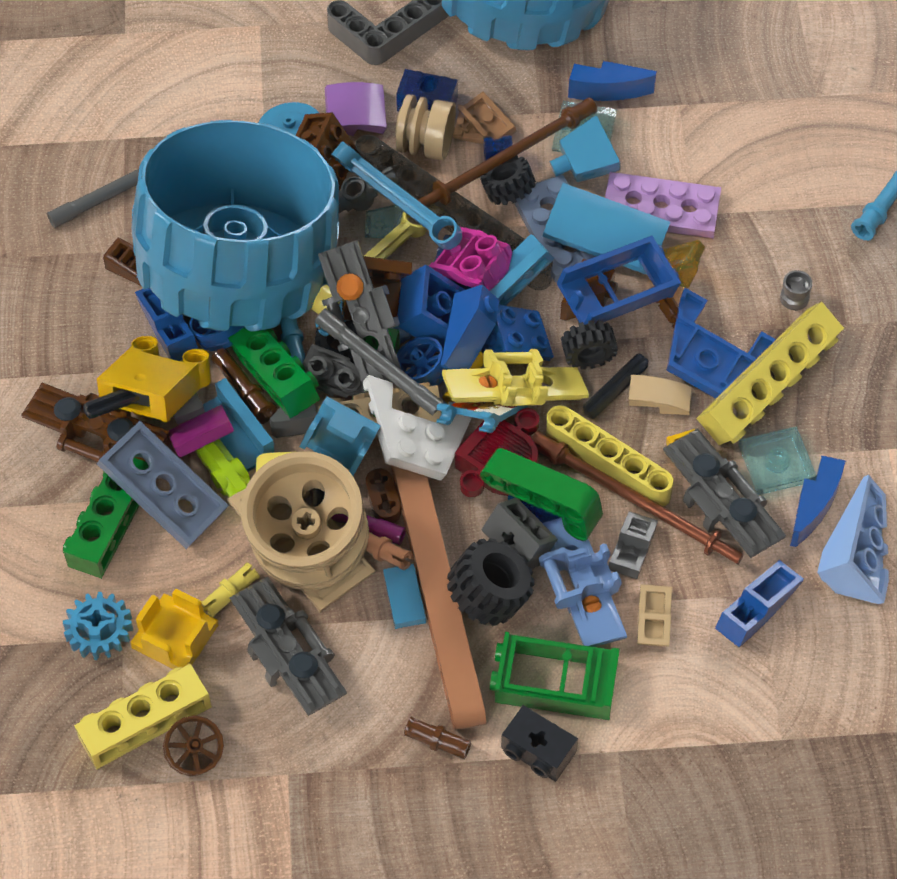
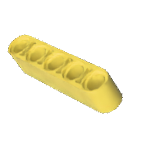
[546,405,673,507]

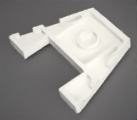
[363,375,472,481]

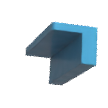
[490,234,555,306]
[203,378,275,472]

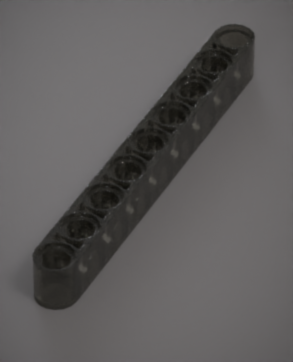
[355,135,553,290]

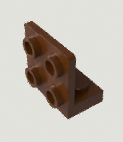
[295,112,358,191]
[342,256,412,321]

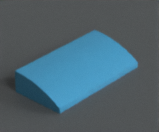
[542,183,670,275]

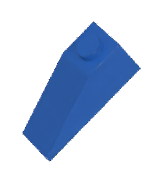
[441,284,500,370]

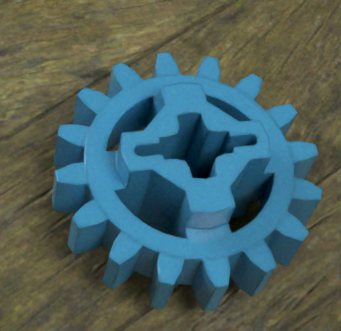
[63,592,133,660]

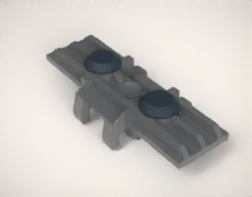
[663,428,786,558]
[230,576,347,716]

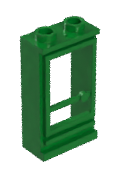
[489,632,620,720]

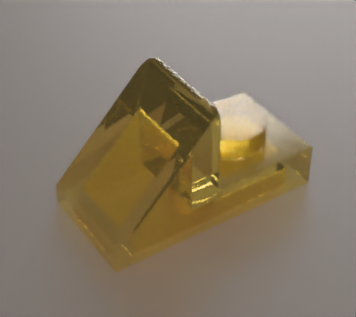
[663,240,706,288]

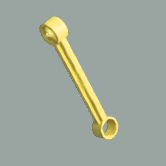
[311,211,427,315]

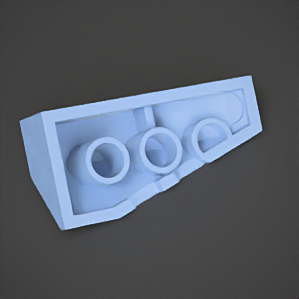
[817,475,889,604]

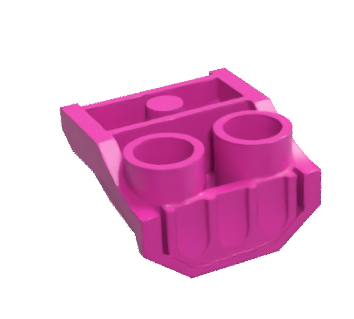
[429,227,512,291]

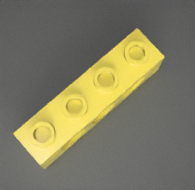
[74,664,212,770]

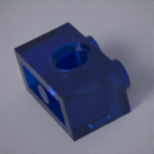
[396,69,458,112]

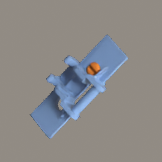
[539,518,627,647]

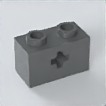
[481,498,558,569]

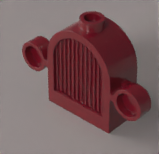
[455,408,540,497]

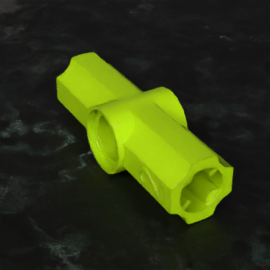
[195,439,250,498]

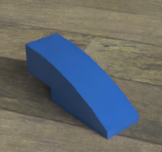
[568,61,657,101]
[135,288,198,361]
[790,456,846,547]
[715,560,804,648]

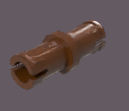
[404,717,471,760]

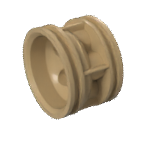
[241,451,369,590]

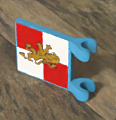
[437,402,528,433]

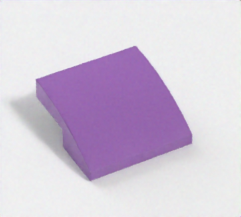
[325,82,387,136]

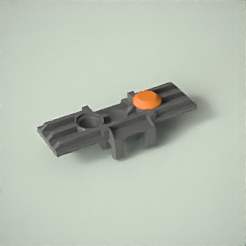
[318,240,401,391]

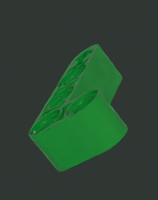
[480,448,603,541]

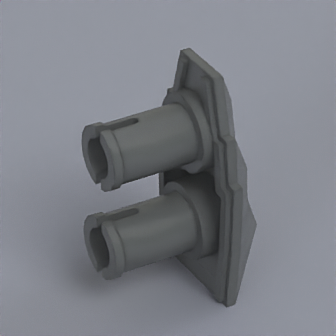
[303,344,368,398]

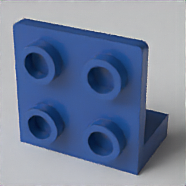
[481,305,554,361]

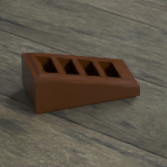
[103,237,141,286]

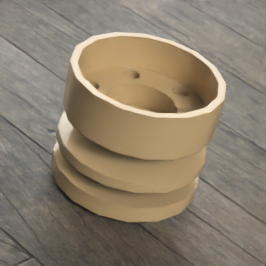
[396,94,456,160]

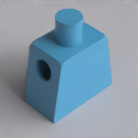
[549,116,620,182]

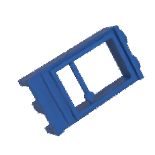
[556,235,681,325]

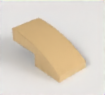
[629,375,692,415]
[637,584,672,647]

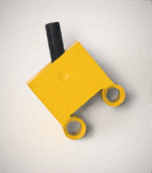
[83,336,211,423]

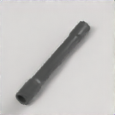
[47,169,139,228]
[314,308,443,416]

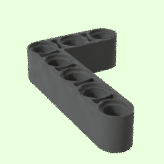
[327,0,449,65]

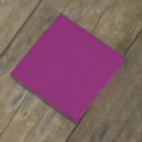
[168,404,234,457]

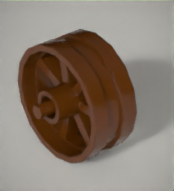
[163,715,224,777]

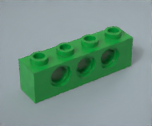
[228,327,321,419]
[63,458,148,579]

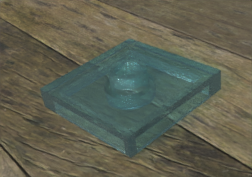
[738,426,817,495]

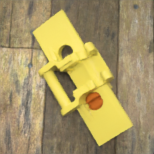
[442,349,589,406]

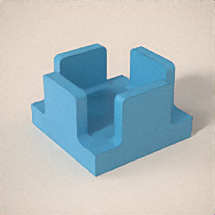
[299,396,381,476]

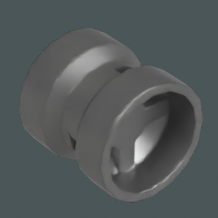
[780,270,812,311]

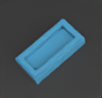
[383,564,426,629]

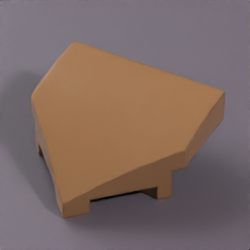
[453,91,517,146]

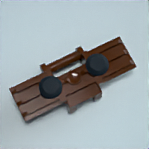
[21,382,170,462]

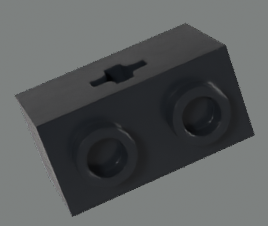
[501,705,578,782]

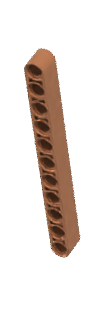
[391,465,487,731]

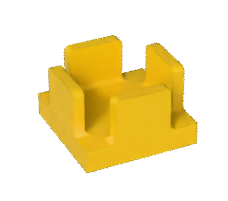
[130,589,219,669]

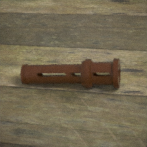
[211,348,277,424]

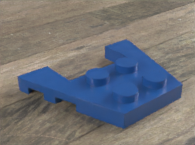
[666,288,776,399]

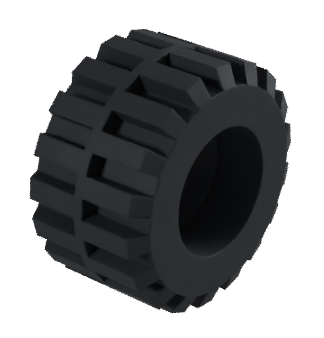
[447,538,535,626]

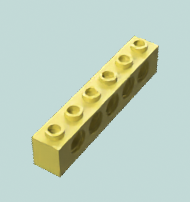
[696,302,844,445]

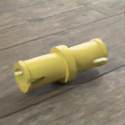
[201,562,260,617]

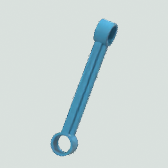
[331,141,462,250]

